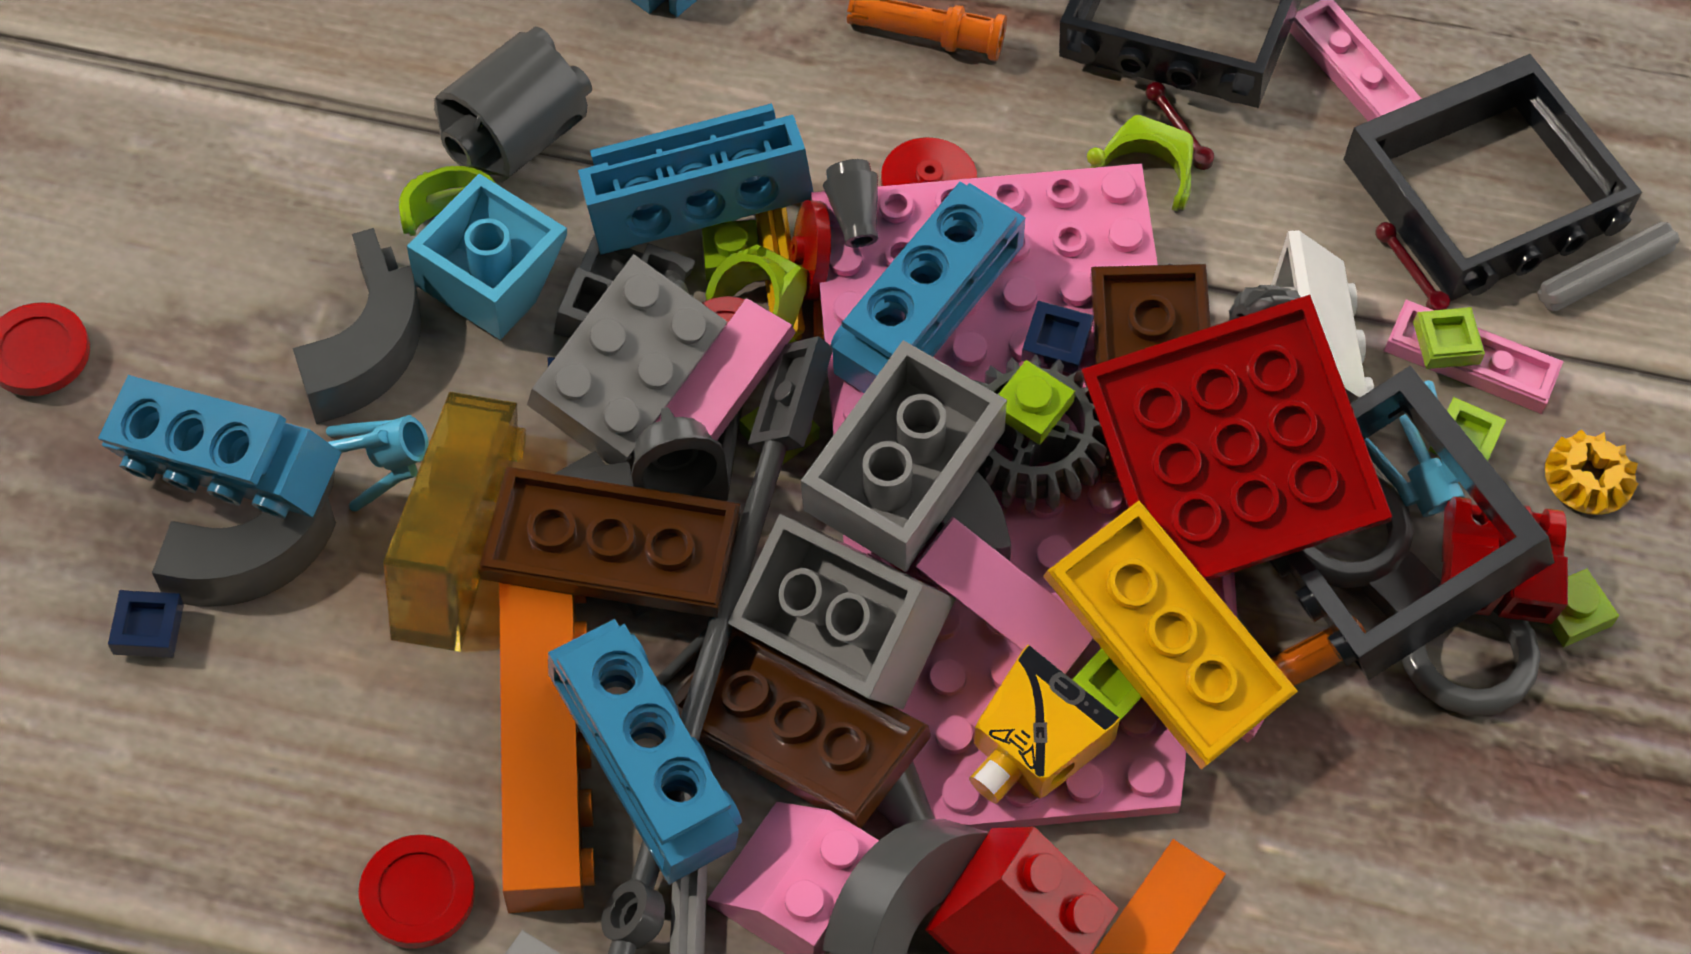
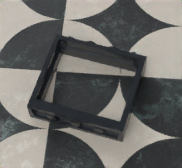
[1059,0,1302,108]
[1343,54,1642,302]
[1270,365,1555,681]

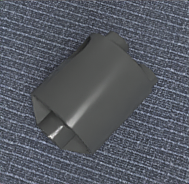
[434,26,592,183]

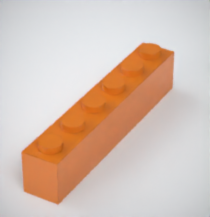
[499,582,595,913]

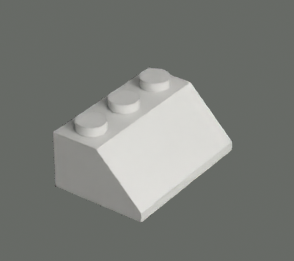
[1271,231,1374,403]

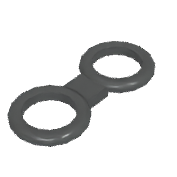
[1304,475,1541,716]

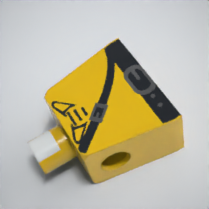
[969,645,1120,804]

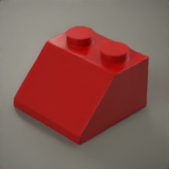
[925,827,1119,954]

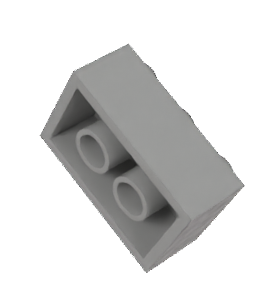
[527,254,727,464]
[801,340,1007,572]
[728,514,956,709]

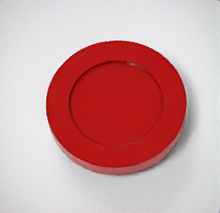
[881,137,977,186]
[790,200,831,301]
[0,302,90,396]
[358,835,475,949]

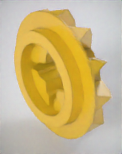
[1545,429,1639,515]

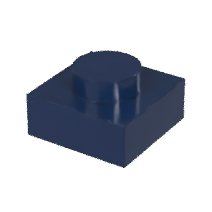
[1021,301,1094,374]
[108,590,184,658]

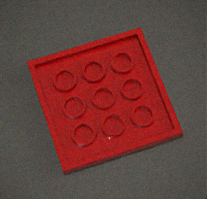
[1082,294,1392,581]

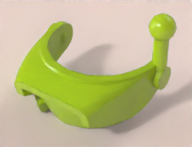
[1086,115,1193,211]
[399,166,495,236]
[705,244,808,343]

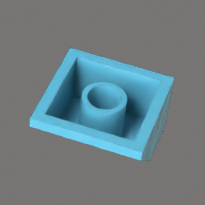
[407,173,567,340]

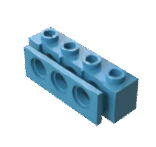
[578,103,813,255]
[831,181,1026,393]
[98,375,342,519]
[548,619,742,885]

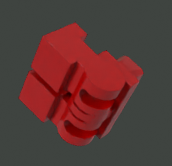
[1438,496,1568,624]

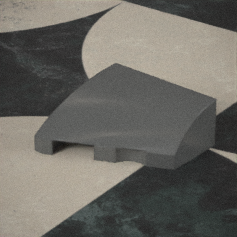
[554,235,695,338]

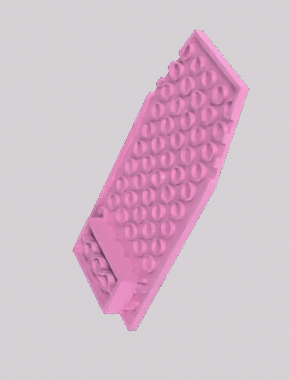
[811,164,1187,831]

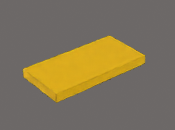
[1043,501,1298,770]

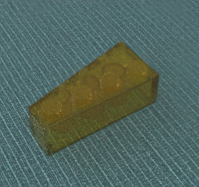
[383,392,526,652]

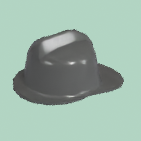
[631,407,729,501]

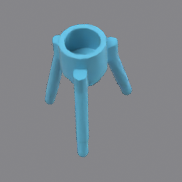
[1364,380,1465,517]
[326,415,429,512]

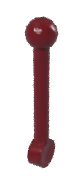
[1146,82,1214,170]
[1375,222,1450,310]

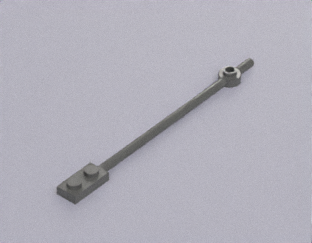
[601,336,833,954]

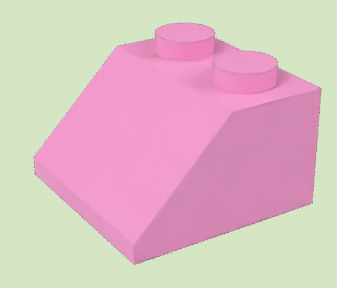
[707,802,879,954]

